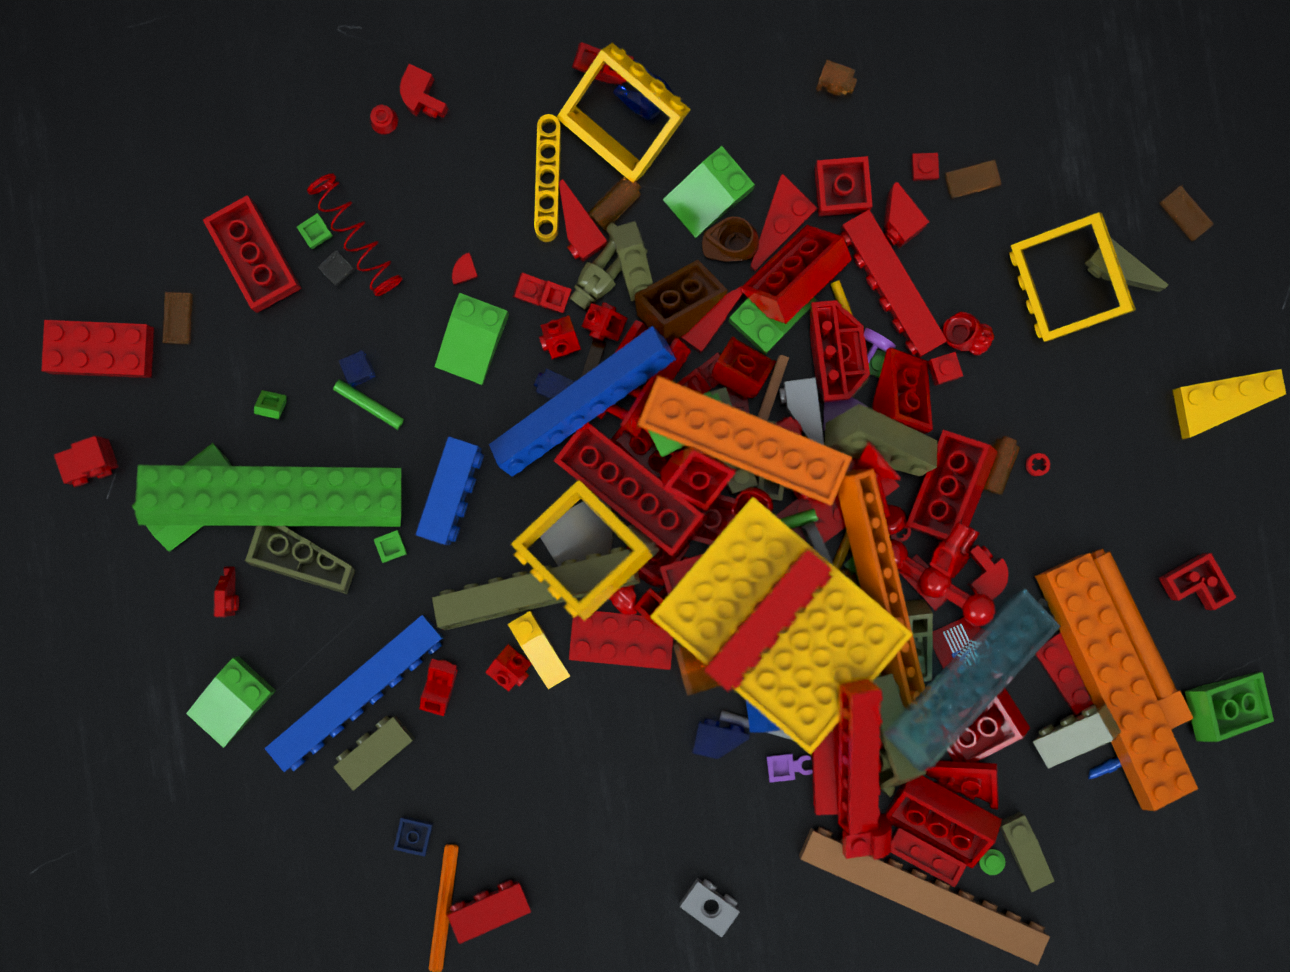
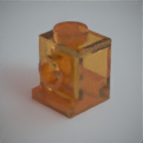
[816,60,857,95]

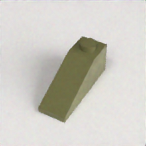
[1084,238,1169,292]
[905,599,933,681]
[999,812,1054,893]

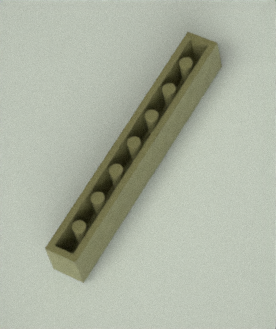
[432,547,640,630]

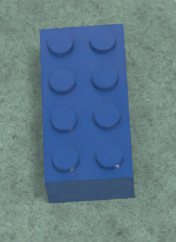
[416,436,484,545]

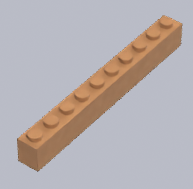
[799,827,1050,965]

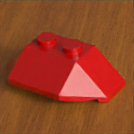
[810,300,870,402]

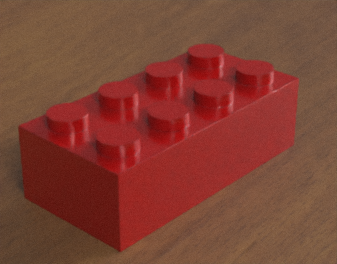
[203,195,302,313]
[42,320,154,378]
[906,430,998,542]

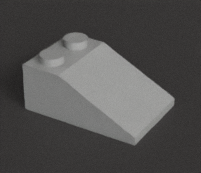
[779,378,824,445]

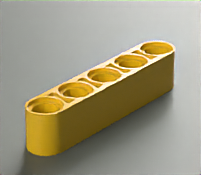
[534,114,561,242]

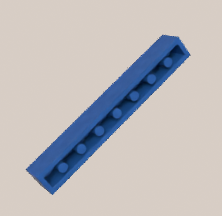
[489,326,676,477]
[264,614,444,772]

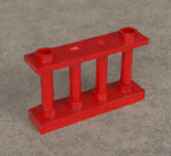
[596,320,691,437]

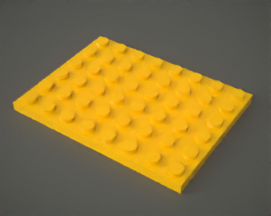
[650,497,913,754]

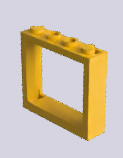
[557,43,691,183]
[1009,212,1136,342]
[511,480,653,621]

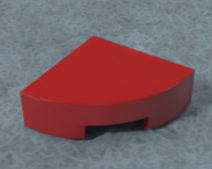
[452,253,478,286]

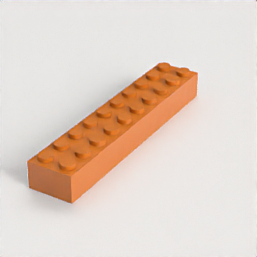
[1035,553,1198,811]

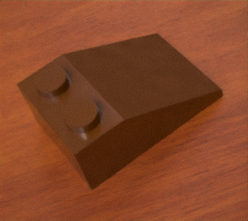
[635,260,728,344]

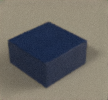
[393,816,434,857]

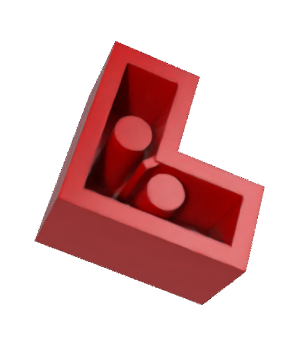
[54,436,119,487]
[1159,553,1237,610]

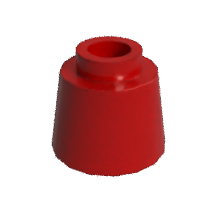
[370,105,398,134]

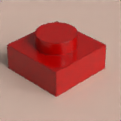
[911,153,939,181]

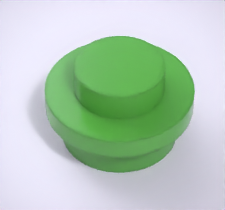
[979,849,1005,875]

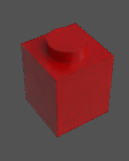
[927,352,963,386]

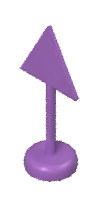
[823,328,896,431]

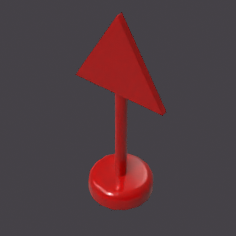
[854,442,907,535]

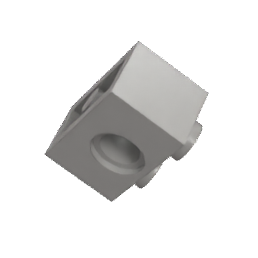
[679,878,740,937]

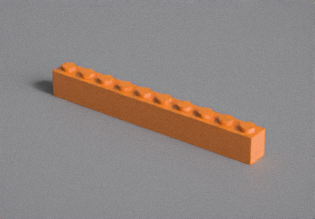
[838,469,932,725]

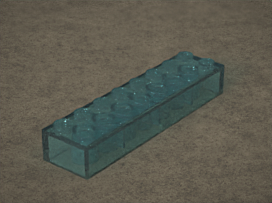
[883,589,1061,772]

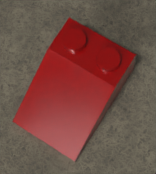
[873,347,933,434]
[934,685,1030,763]

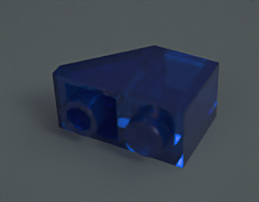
[692,718,750,759]

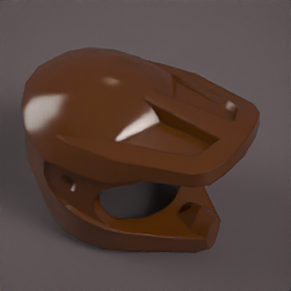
[702,217,759,262]

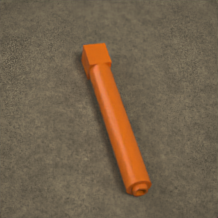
[1091,548,1194,729]

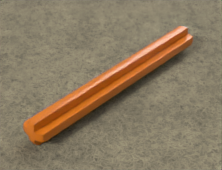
[428,844,459,972]

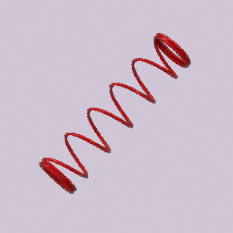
[307,173,402,296]

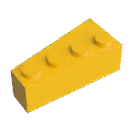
[1173,369,1286,439]

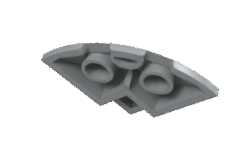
[540,495,613,566]

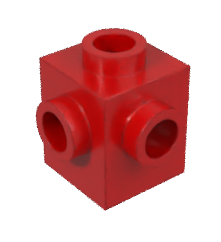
[581,302,628,341]
[539,316,581,359]
[485,645,532,691]

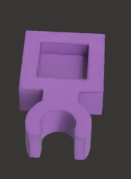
[766,753,813,782]

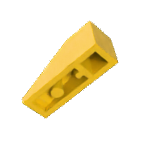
[508,610,570,689]

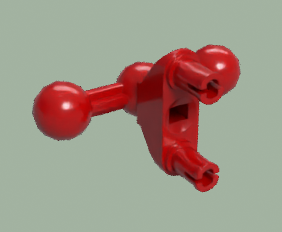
[890,522,995,626]

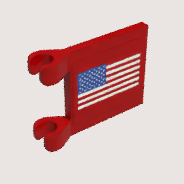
[932,617,1003,696]

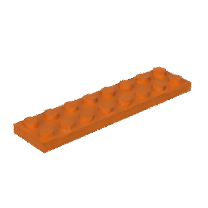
[638,376,852,506]

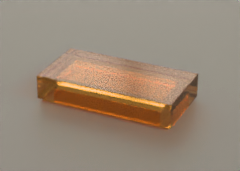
[945,160,1001,199]
[1160,186,1213,241]
[163,292,192,345]

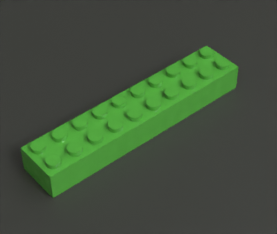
[136,465,401,527]

